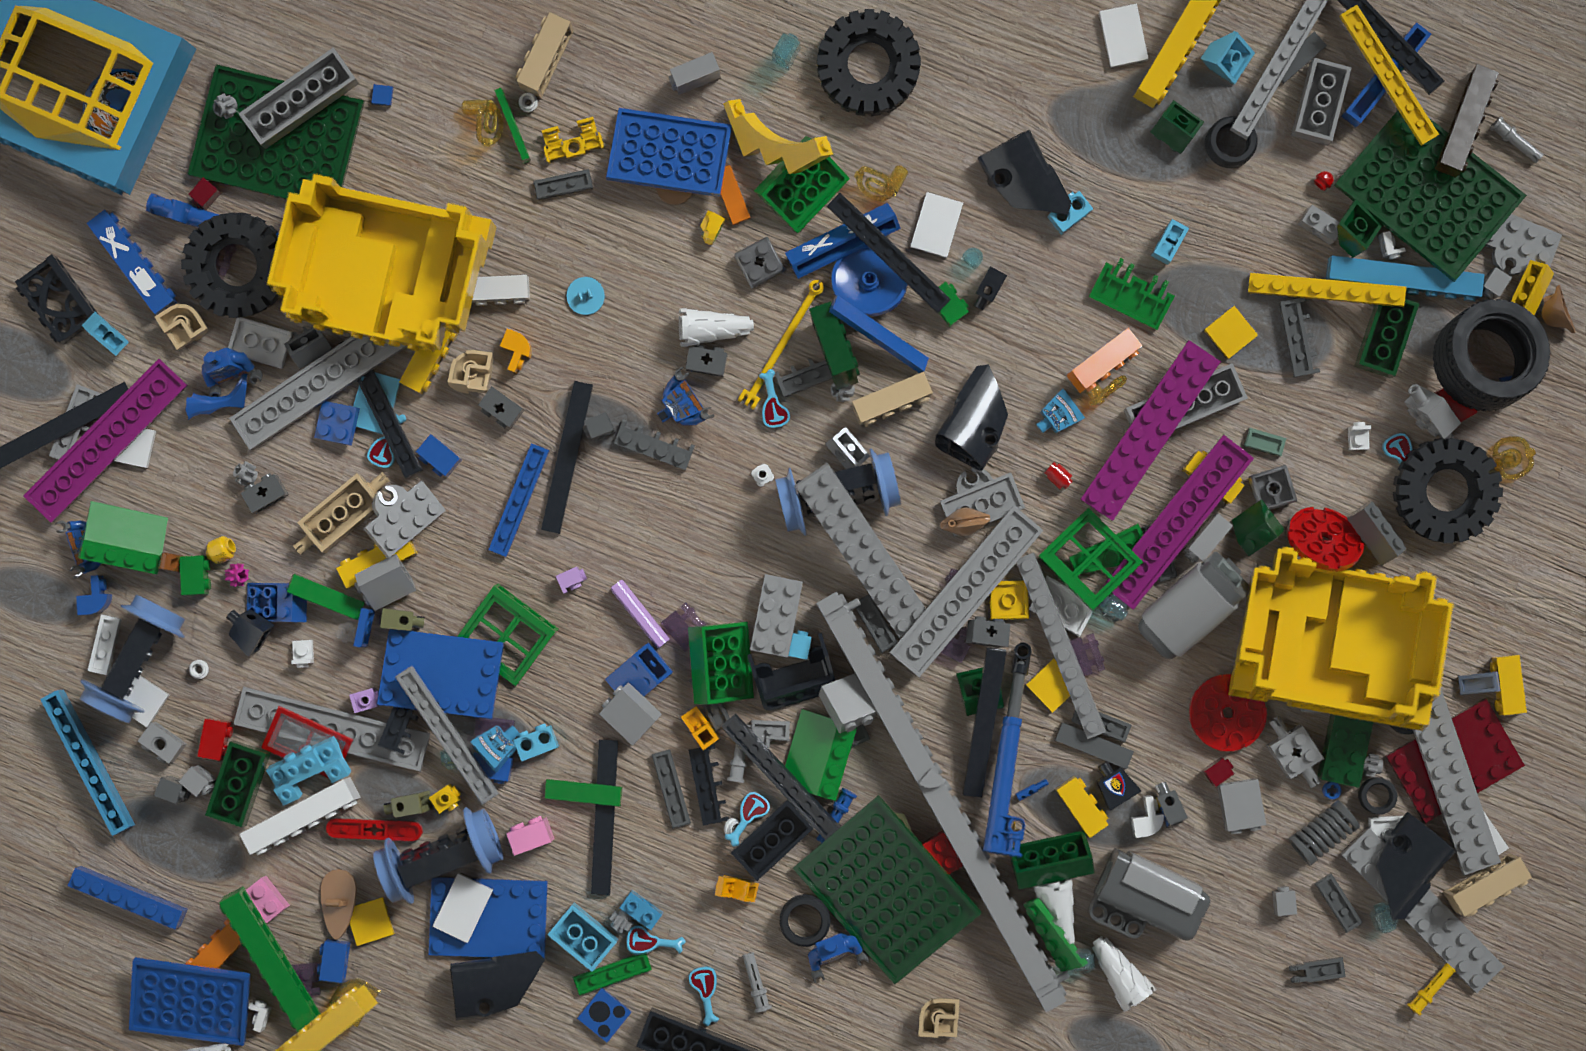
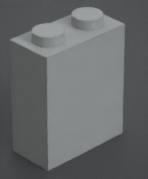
[668,52,721,95]
[1183,513,1233,562]
[354,554,416,611]
[819,673,877,733]
[599,682,662,746]
[1217,778,1266,834]

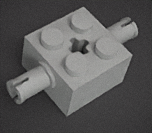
[1404,384,1461,439]
[1266,716,1324,788]

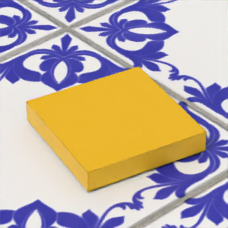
[1204,306,1258,360]
[989,580,1029,620]
[1026,658,1070,713]
[350,897,395,946]

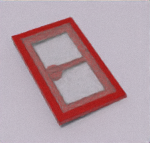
[261,706,354,778]

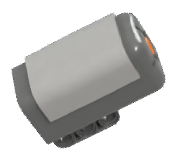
[1138,551,1250,659]
[1088,848,1211,941]

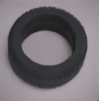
[1205,116,1258,168]
[779,894,830,947]

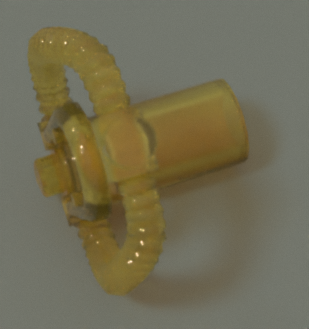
[462,99,504,147]
[854,166,908,202]
[1084,375,1127,406]
[1491,436,1536,480]

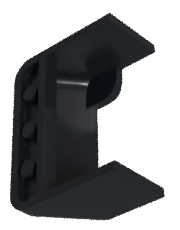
[747,633,836,711]

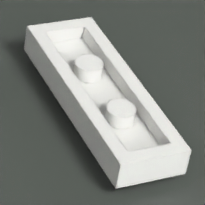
[88,615,122,675]

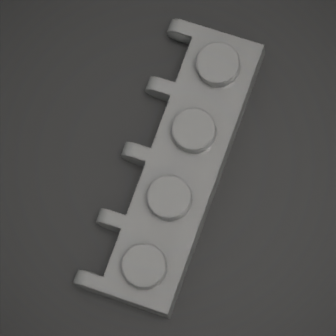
[49,384,101,459]

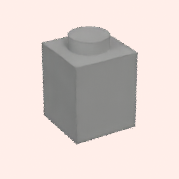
[1482,267,1512,299]
[1272,886,1297,916]

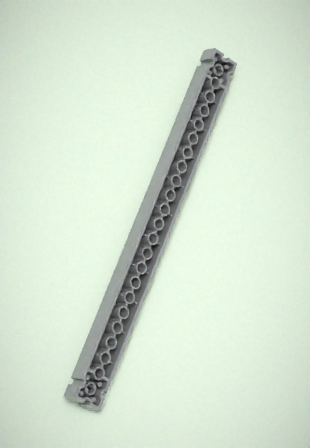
[816,592,1070,1013]

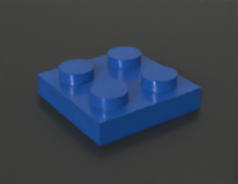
[314,401,360,446]

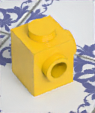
[429,784,461,814]

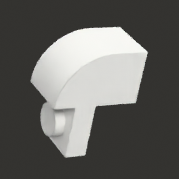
[1130,795,1164,838]

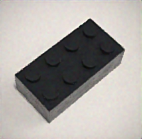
[731,799,814,881]

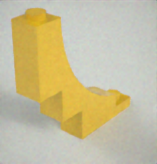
[723,99,833,174]

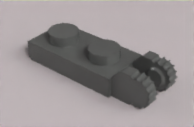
[1289,957,1346,983]

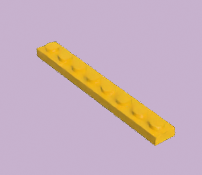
[1339,5,1439,146]
[1248,273,1406,307]

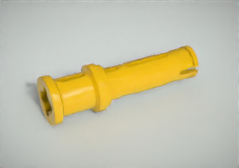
[1406,963,1456,1016]

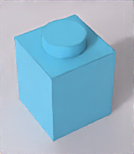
[788,630,812,660]

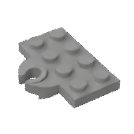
[1485,214,1562,275]
[939,468,1025,537]
[363,481,446,558]

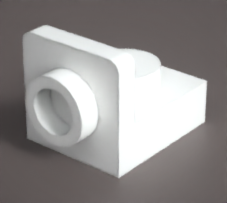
[1378,231,1406,260]
[1348,422,1371,450]
[291,640,314,668]
[248,1000,271,1032]

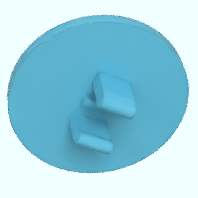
[566,277,605,315]

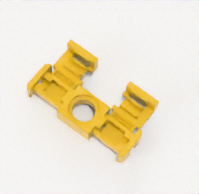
[541,117,604,164]

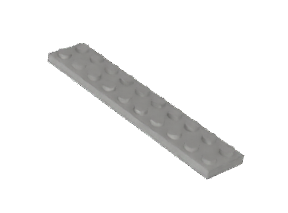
[229,336,408,451]
[795,463,926,638]
[889,506,1043,677]
[234,687,430,771]
[1413,688,1501,875]
[1341,827,1504,993]

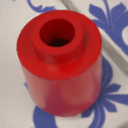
[1044,462,1073,489]

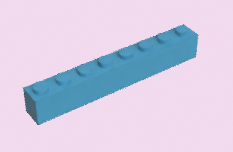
[1326,256,1485,302]
[40,689,135,836]

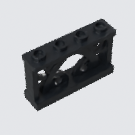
[15,254,98,344]

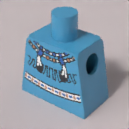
[1036,388,1085,433]
[471,725,520,773]

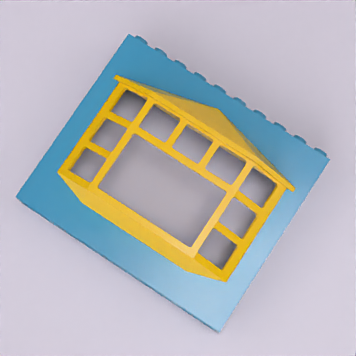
[0,0,196,195]

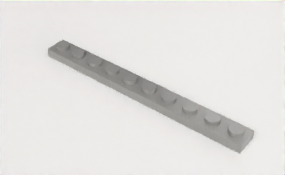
[1230,0,1328,140]
[1016,553,1106,739]

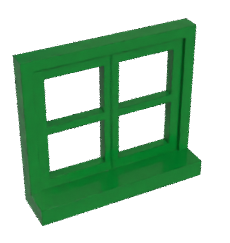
[1039,507,1143,613]
[457,583,559,686]

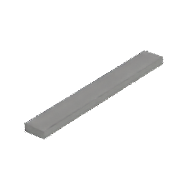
[395,666,499,804]

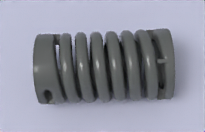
[1288,800,1360,866]

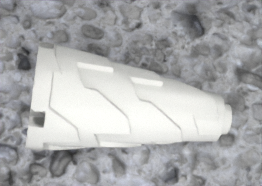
[679,308,754,347]
[1034,878,1075,945]
[1092,936,1156,1012]

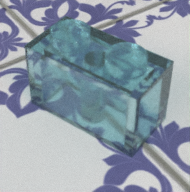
[772,33,800,70]

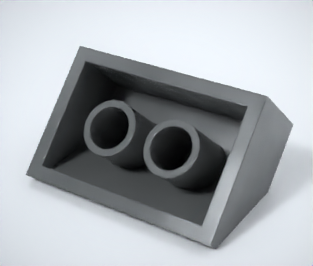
[1348,501,1406,566]

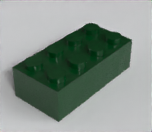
[1354,299,1419,378]
[809,301,860,390]
[1317,714,1373,788]
[205,741,271,828]
[1010,830,1095,889]

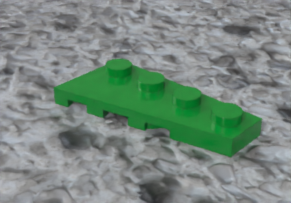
[1068,523,1143,574]
[1023,898,1088,972]

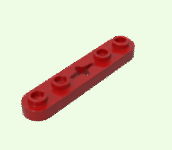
[326,818,423,841]

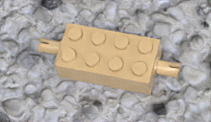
[293,472,390,555]

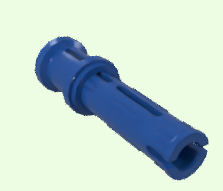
[816,787,857,843]

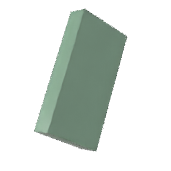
[1244,428,1287,457]

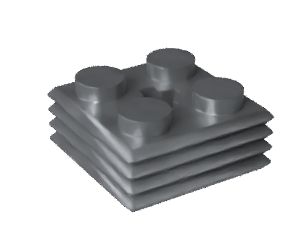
[734,237,785,288]
[1248,465,1297,510]

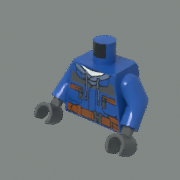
[202,348,263,397]
[657,367,715,426]
[55,520,102,579]
[808,933,869,983]

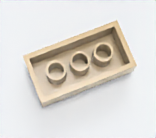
[516,12,574,99]
[852,372,933,427]
[1443,854,1532,917]

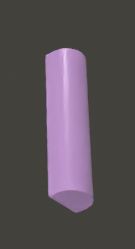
[611,580,670,649]

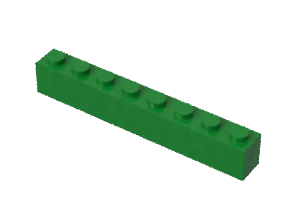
[219,886,321,1032]

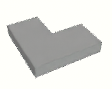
[751,720,790,750]

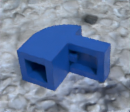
[76,575,112,615]

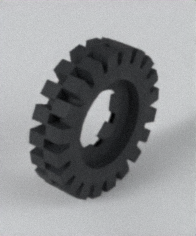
[817,9,921,116]
[181,212,279,318]
[1393,438,1503,543]

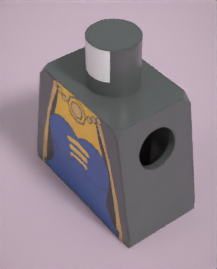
[1155,782,1188,828]

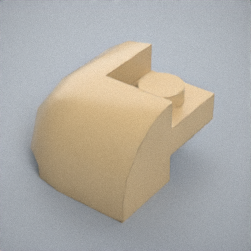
[155,304,209,350]
[448,350,493,394]
[918,998,959,1038]

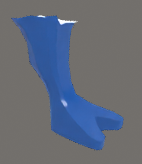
[186,374,247,420]

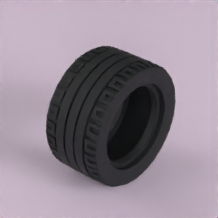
[1433,299,1551,411]

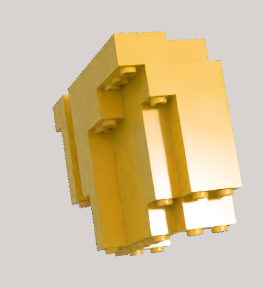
[267,174,497,352]
[1228,547,1453,731]

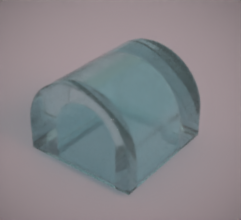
[962,248,983,270]

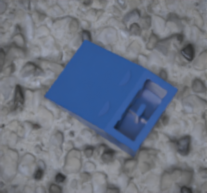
[247,583,307,622]
[605,642,673,697]

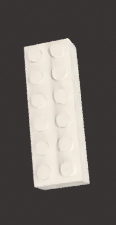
[240,777,361,856]

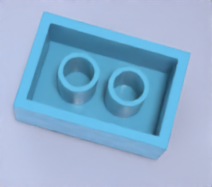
[548,902,618,972]

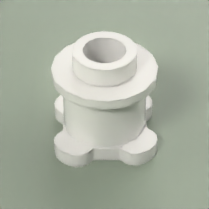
[751,464,774,487]

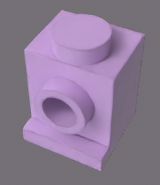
[556,566,587,594]
[349,688,380,713]

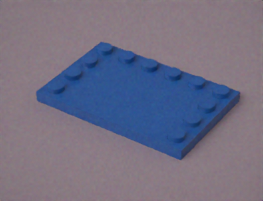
[606,108,732,197]
[377,629,504,720]
[429,877,548,959]
[129,957,250,1046]

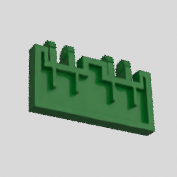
[1089,258,1175,330]

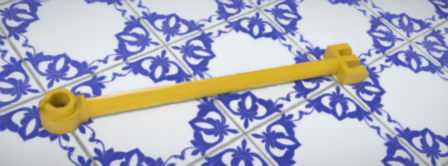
[738,280,824,410]

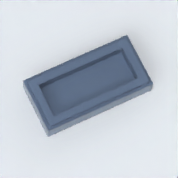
[1458,672,1500,695]

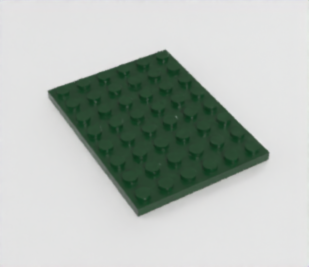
[188,64,365,199]
[1334,110,1527,282]
[793,795,982,984]

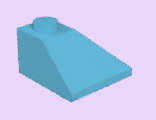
[1201,31,1255,84]

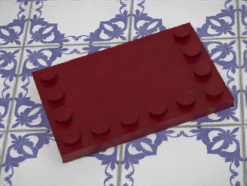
[1385,699,1525,823]

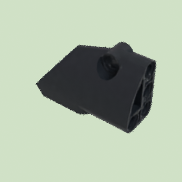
[977,130,1072,215]
[935,364,1008,471]
[1376,812,1456,920]
[450,951,545,1021]

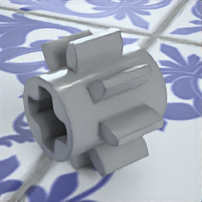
[213,94,237,119]
[831,383,855,402]
[233,461,258,487]
[1363,753,1383,778]
[609,909,634,933]

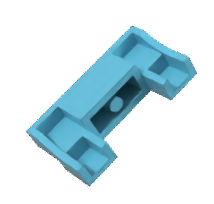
[266,736,351,806]

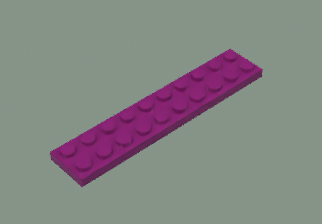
[1080,340,1221,521]
[23,358,188,523]
[1103,434,1254,610]

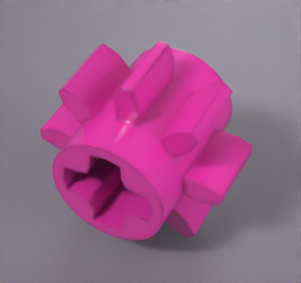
[225,563,249,587]

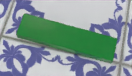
[494,88,531,164]
[286,574,365,620]
[545,779,623,806]
[573,954,652,995]

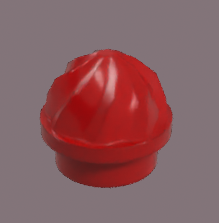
[1313,171,1334,191]

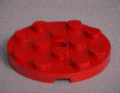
[1287,507,1364,571]
[1189,674,1267,751]

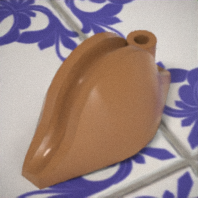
[1542,285,1576,333]
[940,507,990,536]

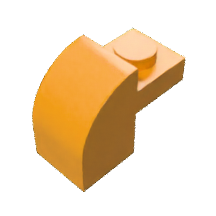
[500,328,532,374]
[681,706,719,750]
[715,875,759,902]

